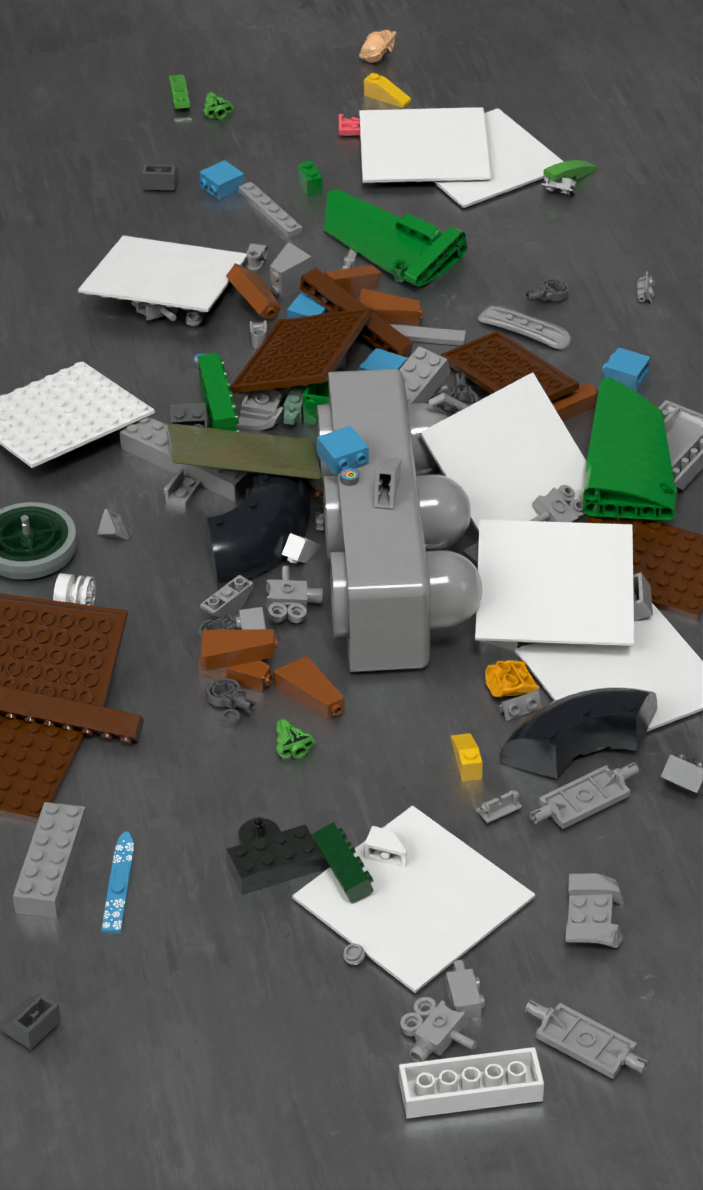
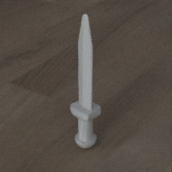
[342,248,357,269]

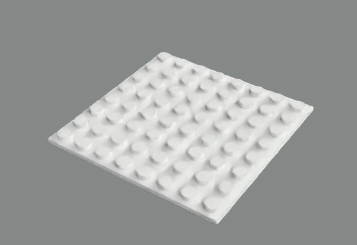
[360,107,491,183]
[434,108,564,208]
[78,236,247,312]
[0,362,155,468]
[419,372,587,533]
[475,519,634,646]
[515,603,703,752]
[292,805,535,993]

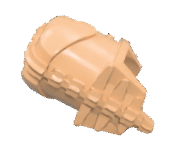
[359,30,397,63]

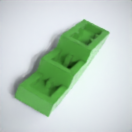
[169,75,190,109]
[543,160,597,181]

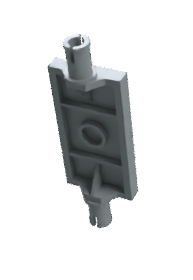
[530,762,639,829]
[525,999,649,1079]

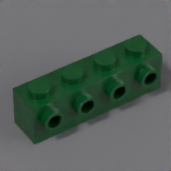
[311,822,374,904]

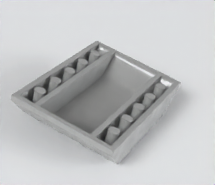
[658,400,703,490]

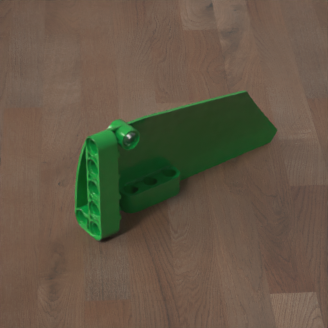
[324,189,467,287]
[583,377,677,521]

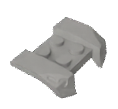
[237,387,291,431]
[566,873,625,948]

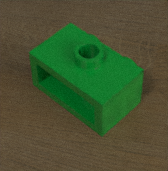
[297,161,323,197]

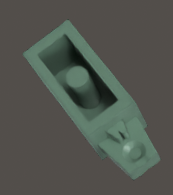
[284,385,307,425]

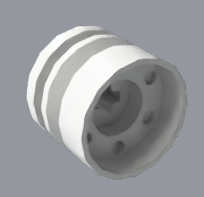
[53,573,96,606]

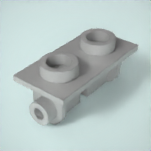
[542,176,577,195]
[637,271,655,304]
[499,690,542,721]
[476,790,522,824]

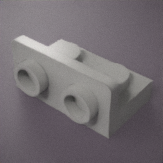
[163,468,201,508]

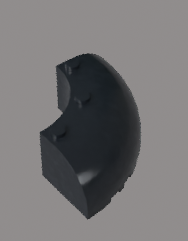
[207,473,310,589]
[500,687,657,779]

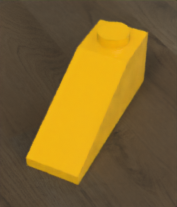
[364,73,411,108]
[451,733,482,782]

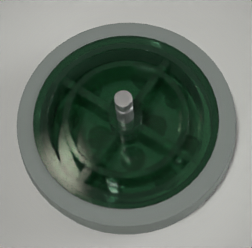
[0,502,77,579]

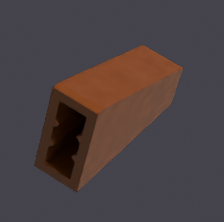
[226,263,282,321]
[324,265,381,298]
[359,289,424,325]
[551,383,598,421]
[201,629,278,671]
[198,655,273,693]
[273,656,345,720]

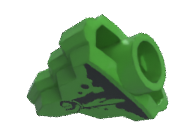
[203,92,234,119]
[276,719,316,759]

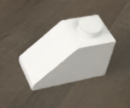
[282,533,321,564]
[365,826,407,867]

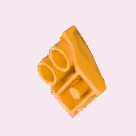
[485,660,540,697]

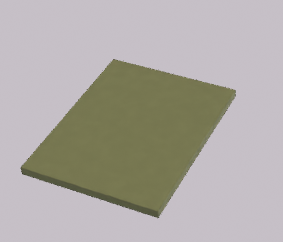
[167,423,321,480]

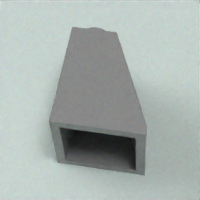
[270,242,312,300]

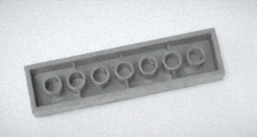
[120,416,257,501]

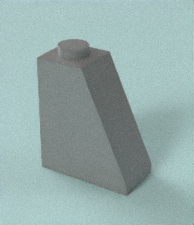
[374,457,402,509]

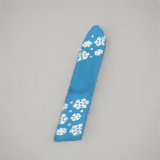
[101,832,134,933]

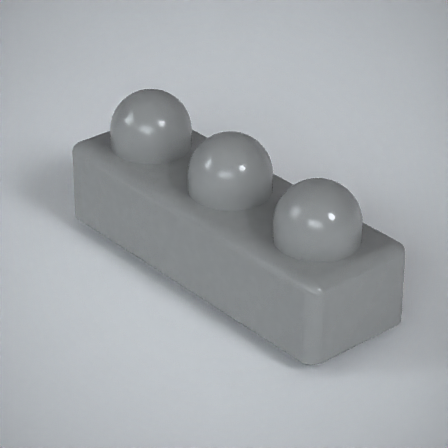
[317,369,483,673]

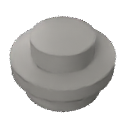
[185,311,202,326]
[343,943,365,965]

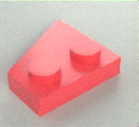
[339,114,361,136]

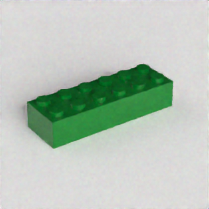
[198,353,239,431]

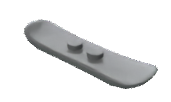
[478,305,571,349]

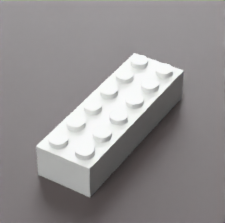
[399,1047,544,1119]

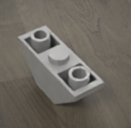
[200,575,254,618]

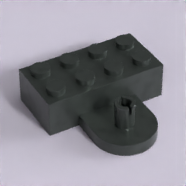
[226,817,322,895]

